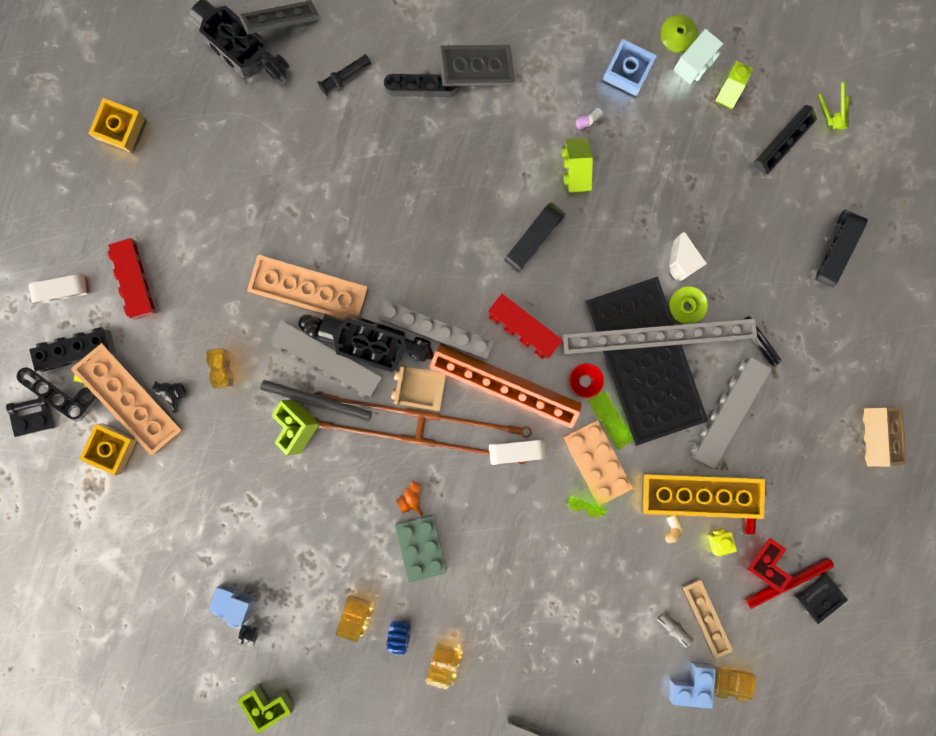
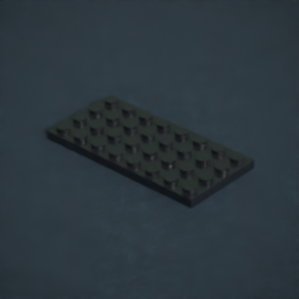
[585,276,708,446]

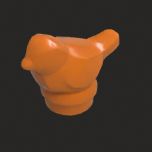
[396,481,424,516]

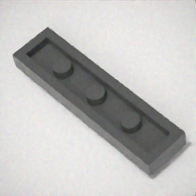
[240,0,319,34]

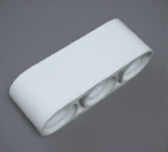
[29,274,88,304]
[489,439,547,464]

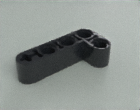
[384,74,458,97]
[503,202,566,273]
[815,209,868,287]
[16,367,98,422]

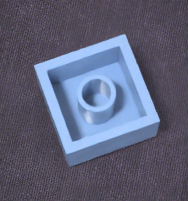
[603,39,657,96]

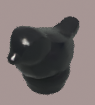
[298,314,322,337]
[152,381,186,413]

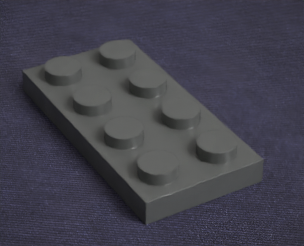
[438,45,515,86]

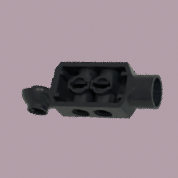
[188,0,290,83]
[317,313,434,373]

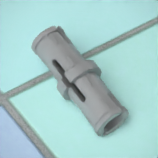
[657,611,694,648]

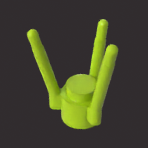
[819,81,850,130]

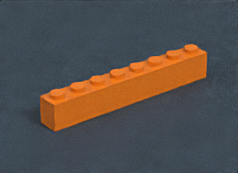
[429,343,582,428]

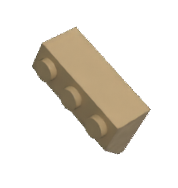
[862,407,906,467]

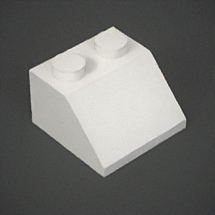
[669,232,707,281]

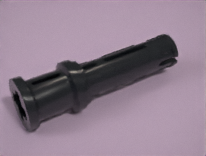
[317,54,372,97]

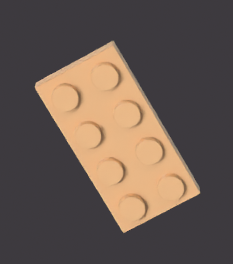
[563,420,633,506]

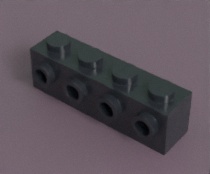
[29,327,116,372]

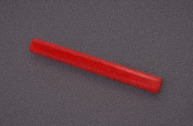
[745,558,834,609]

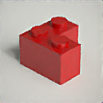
[747,538,792,594]

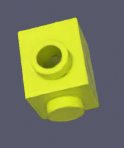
[708,529,737,556]

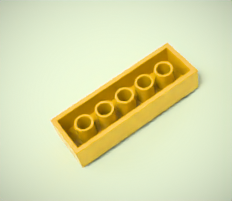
[643,473,765,519]

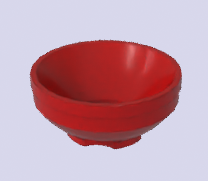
[569,363,604,398]

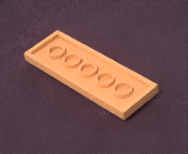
[247,255,368,319]
[71,343,182,456]

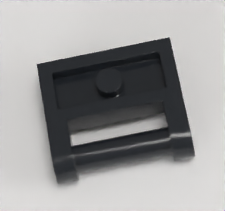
[6,397,54,437]
[794,572,848,624]

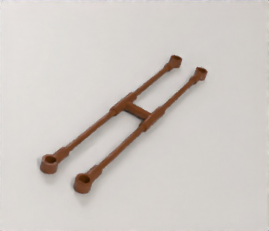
[314,391,532,464]

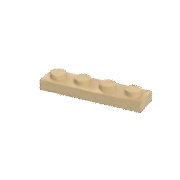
[682,579,733,659]

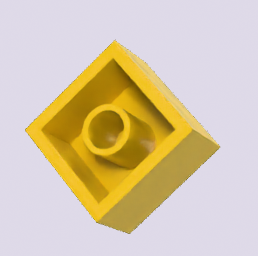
[89,98,145,152]
[79,424,137,475]

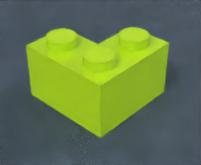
[562,137,593,192]
[271,400,320,455]
[237,684,295,734]

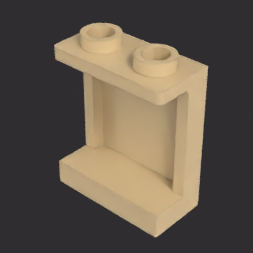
[391,366,446,411]

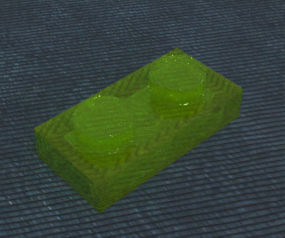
[566,495,607,518]

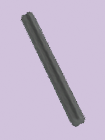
[260,380,372,422]

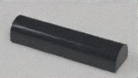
[754,105,817,175]

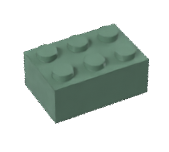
[395,514,447,583]

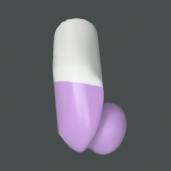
[576,108,603,129]

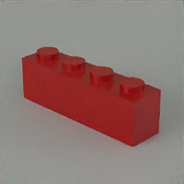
[108,238,157,320]
[487,293,563,359]

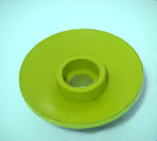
[660,15,698,52]
[669,286,708,324]

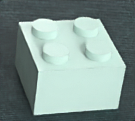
[673,29,723,84]

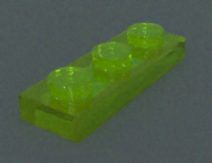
[588,391,633,450]

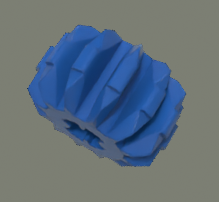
[386,621,411,655]

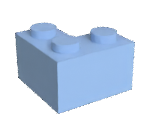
[208,584,257,627]
[669,662,716,709]

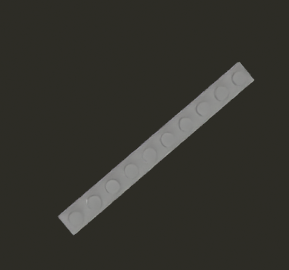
[563,319,757,354]

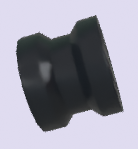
[238,625,258,647]

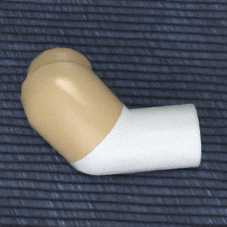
[665,515,682,543]

